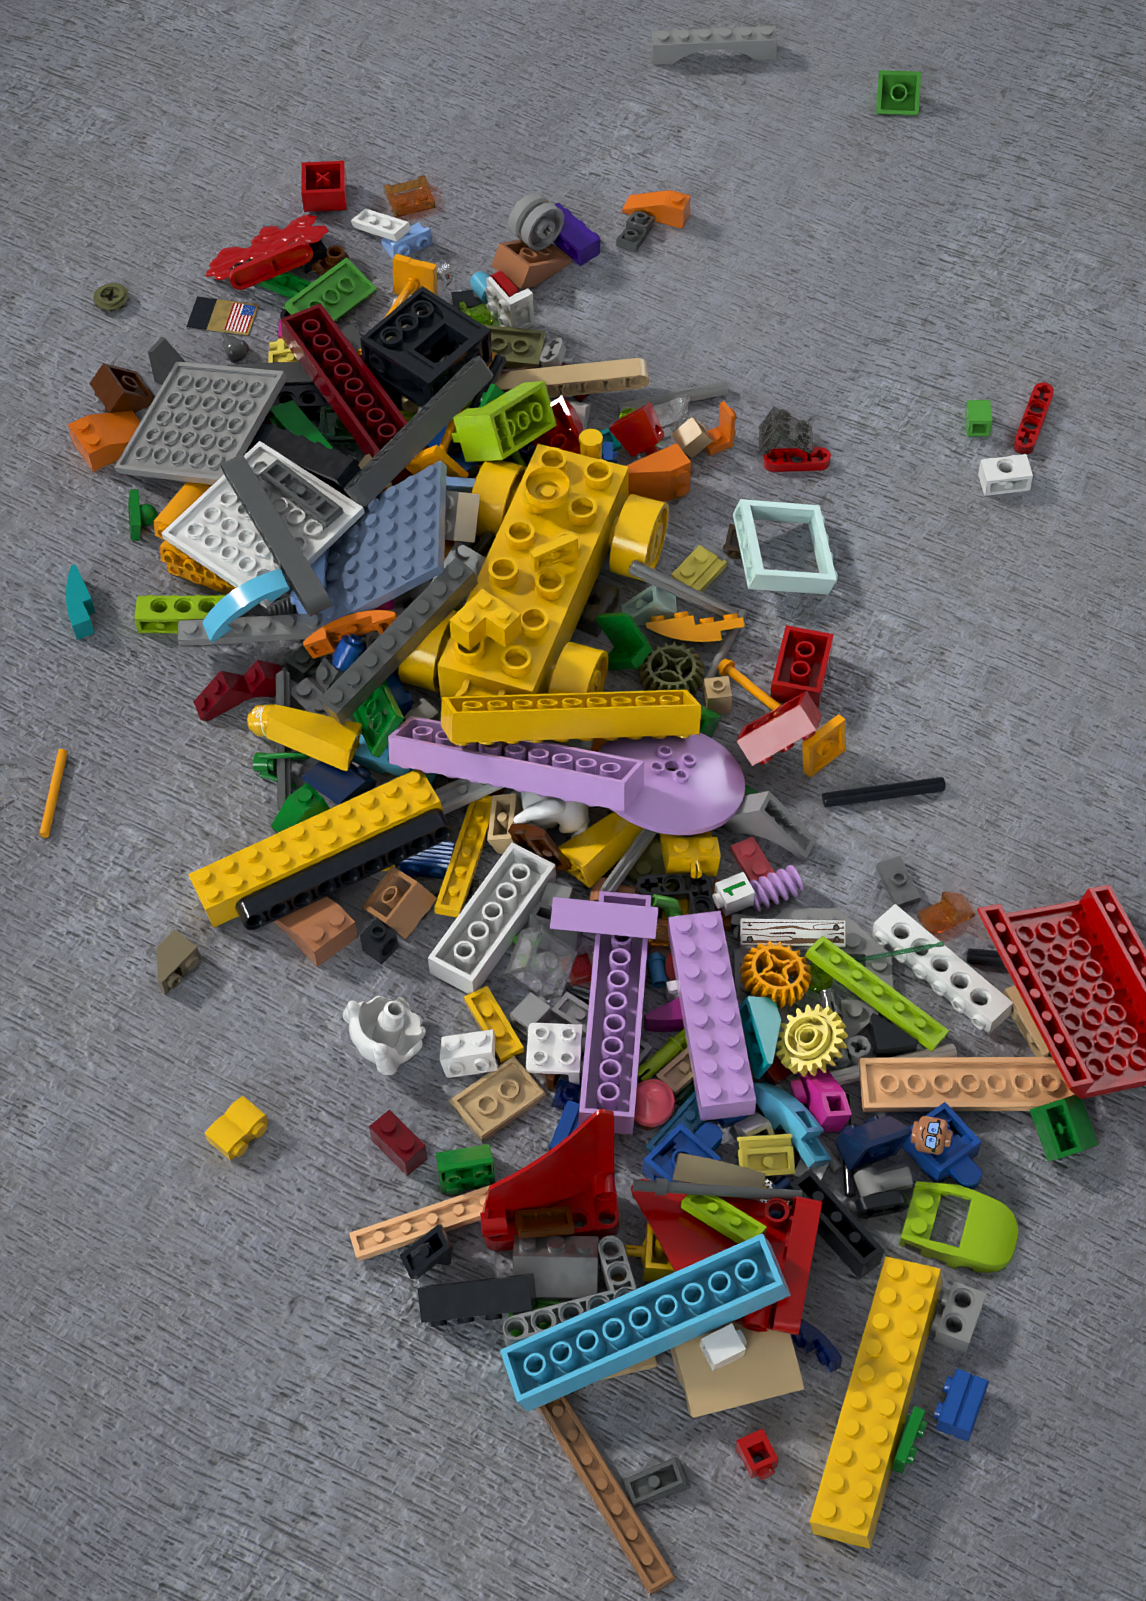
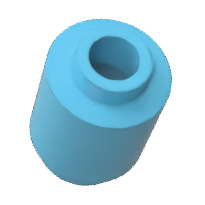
[470,271,490,304]

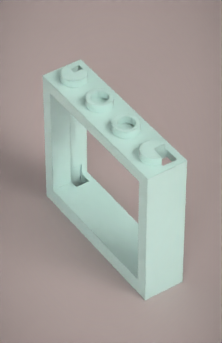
[733,499,838,595]

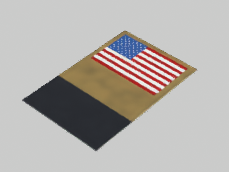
[186,296,259,336]

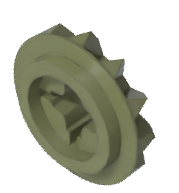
[93,283,129,313]

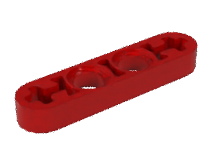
[1014,382,1054,455]

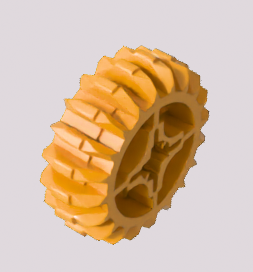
[740,941,811,1009]

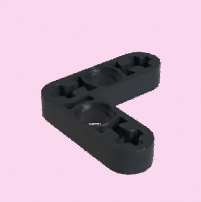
[635,872,715,914]

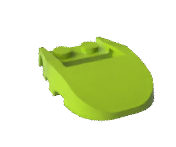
[899,1181,1018,1273]

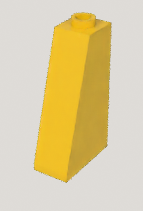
[264,704,362,771]
[558,811,643,887]

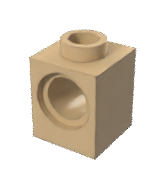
[703,676,732,714]

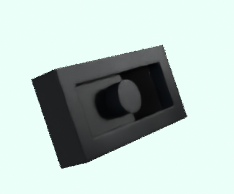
[400,1224,453,1279]

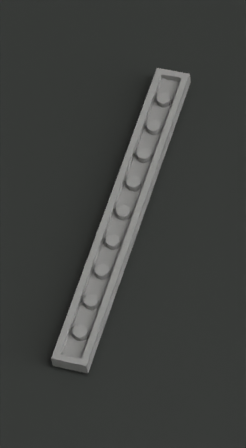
[178,608,406,646]

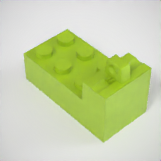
[451,381,557,462]

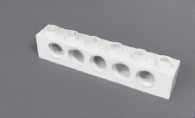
[872,904,1013,1034]

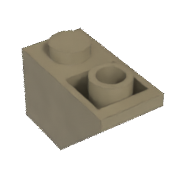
[157,930,201,995]

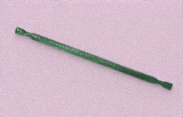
[820,941,944,970]

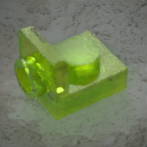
[459,301,493,325]

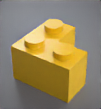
[449,588,522,651]

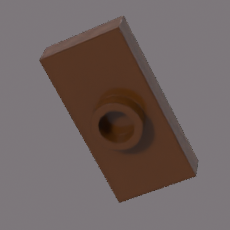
[514,1206,575,1239]

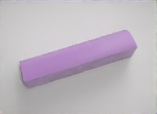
[550,897,658,939]

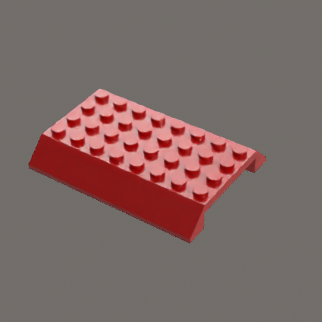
[977,884,1146,1099]

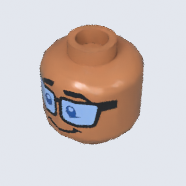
[911,1116,953,1155]

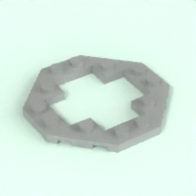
[734,908,893,1045]

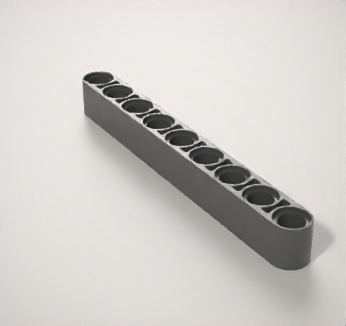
[344,356,494,507]
[220,454,332,617]

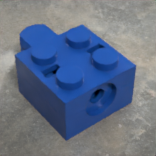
[902,1102,983,1190]
[642,1122,723,1182]

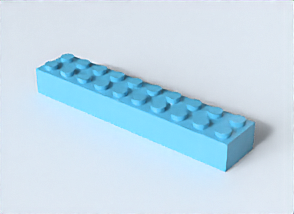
[500,1233,791,1412]

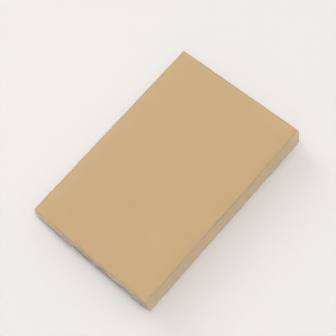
[449,1056,546,1143]

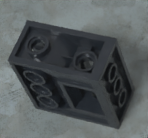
[360,286,492,408]

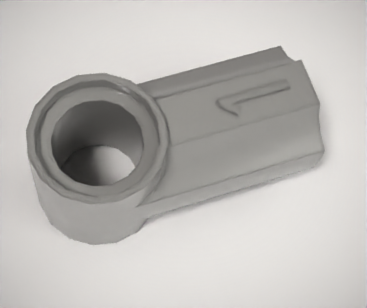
[854,1163,913,1197]

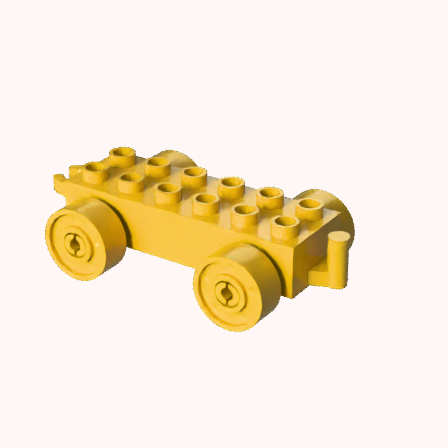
[399,429,669,700]

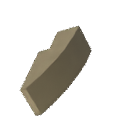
[672,1153,766,1201]

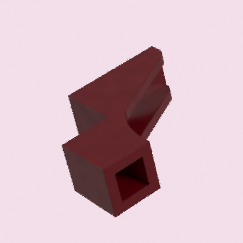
[193,660,282,721]

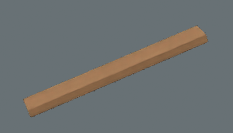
[538,1396,675,1596]

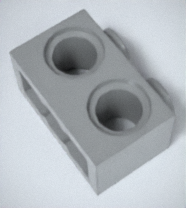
[931,1281,987,1353]

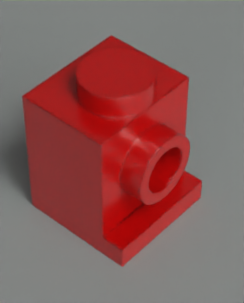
[736,1429,779,1480]

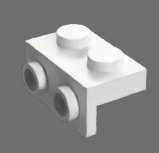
[440,1029,498,1078]

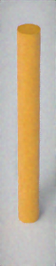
[39,749,68,838]

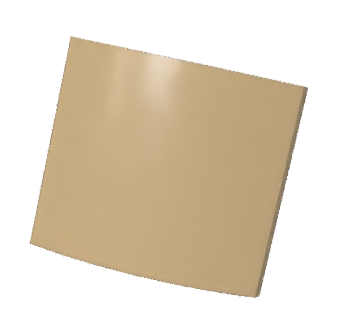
[670,1322,804,1418]

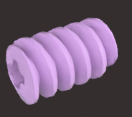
[749,865,803,913]

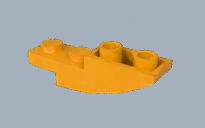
[645,611,745,642]

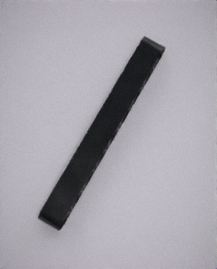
[235,808,453,930]

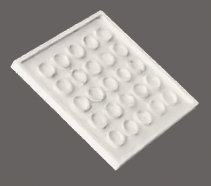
[162,441,365,608]

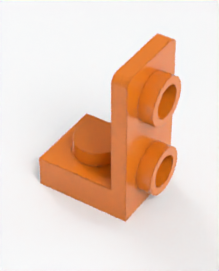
[704,401,737,456]

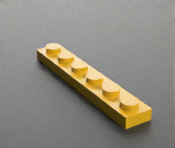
[435,795,493,918]

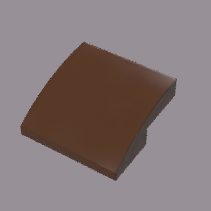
[508,823,572,870]

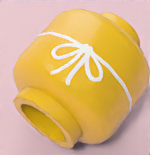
[247,705,274,737]

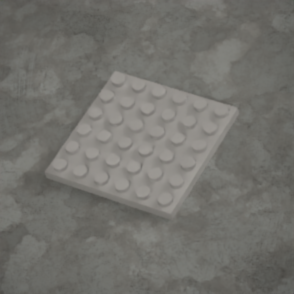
[114,361,288,485]

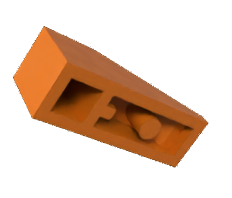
[622,190,691,229]

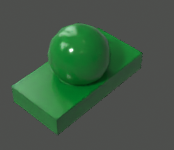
[128,489,158,541]

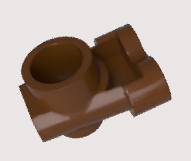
[312,245,350,275]

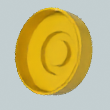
[524,467,571,509]

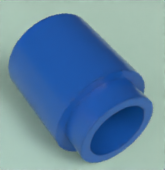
[332,634,364,671]

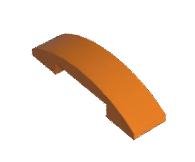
[303,610,398,659]

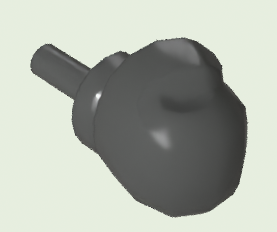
[222,332,249,361]

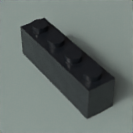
[788,1169,884,1280]
[417,1273,537,1327]

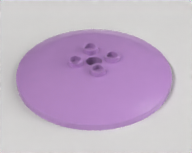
[598,732,745,835]

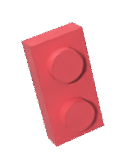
[730,836,776,882]

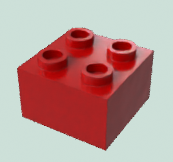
[301,160,347,212]

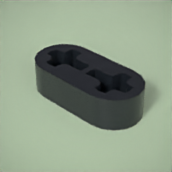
[855,1190,909,1218]

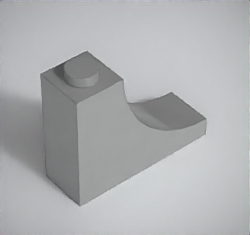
[724,791,816,860]

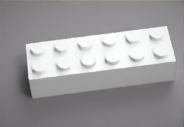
[428,842,556,994]

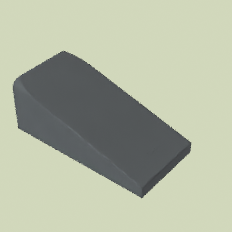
[623,1457,691,1508]

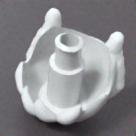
[510,790,590,838]
[343,996,426,1075]

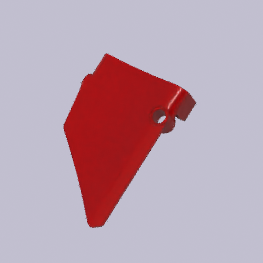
[480,1109,619,1252]
[630,1179,822,1335]

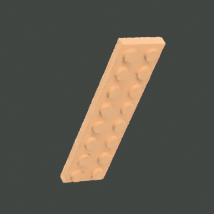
[858,1057,1075,1112]

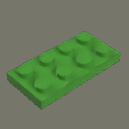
[284,257,377,323]

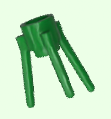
[253,752,310,788]

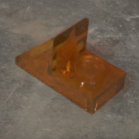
[917,891,975,935]

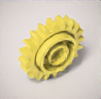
[776,1004,848,1077]

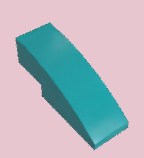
[66,564,96,640]

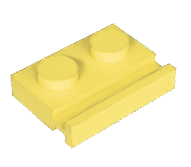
[671,545,727,592]
[737,1134,795,1176]

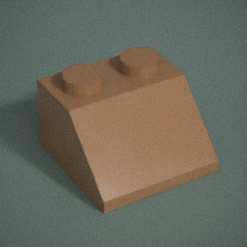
[361,866,437,939]

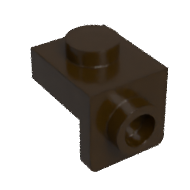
[723,524,741,559]

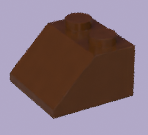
[89,363,155,413]

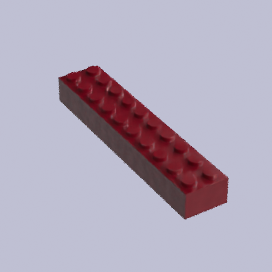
[280,303,427,486]

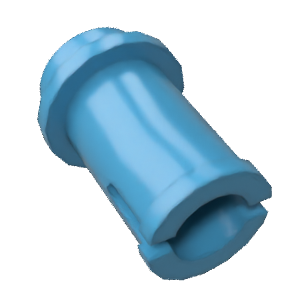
[646,952,668,988]

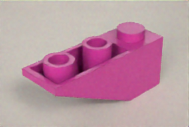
[797,1068,852,1133]

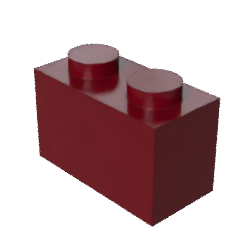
[369,1109,428,1176]

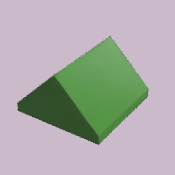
[876,70,921,115]

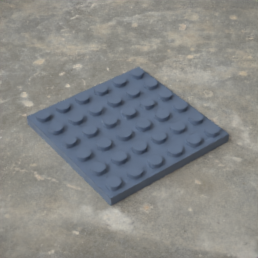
[322,460,447,627]

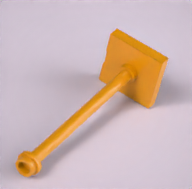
[357,254,437,359]
[405,408,469,478]
[717,659,846,778]

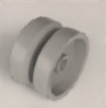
[508,192,564,251]

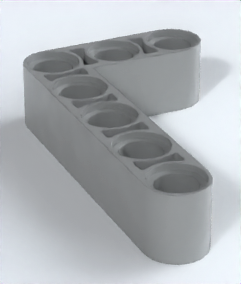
[503,1236,637,1347]

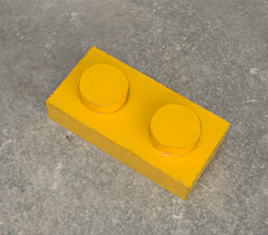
[529,532,578,573]

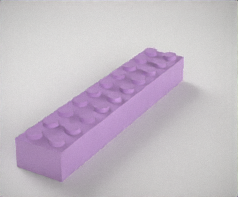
[388,716,644,811]
[578,891,651,1135]

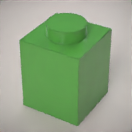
[965,400,992,436]

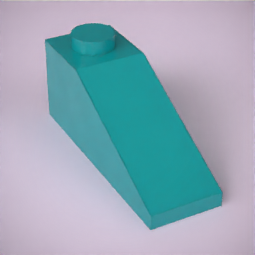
[739,996,781,1079]

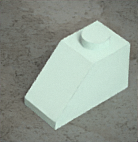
[621,585,677,626]

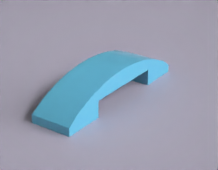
[202,569,291,643]

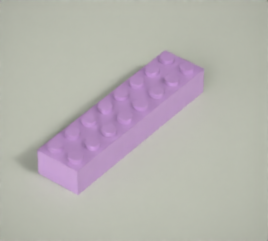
[668,911,756,1121]

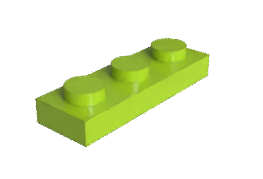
[681,1194,767,1244]

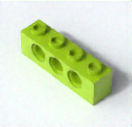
[134,595,226,633]

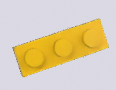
[464,986,524,1064]

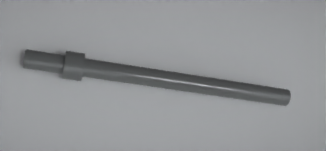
[633,1178,802,1201]

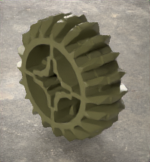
[639,641,705,695]

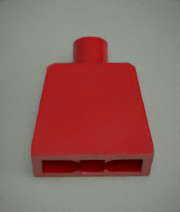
[609,402,664,456]

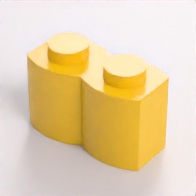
[205,1096,268,1161]

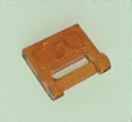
[383,175,436,218]

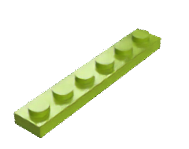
[805,935,949,1052]

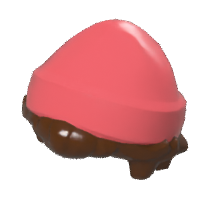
[634,1079,678,1131]

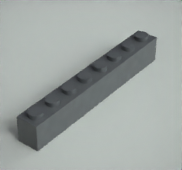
[319,557,478,725]

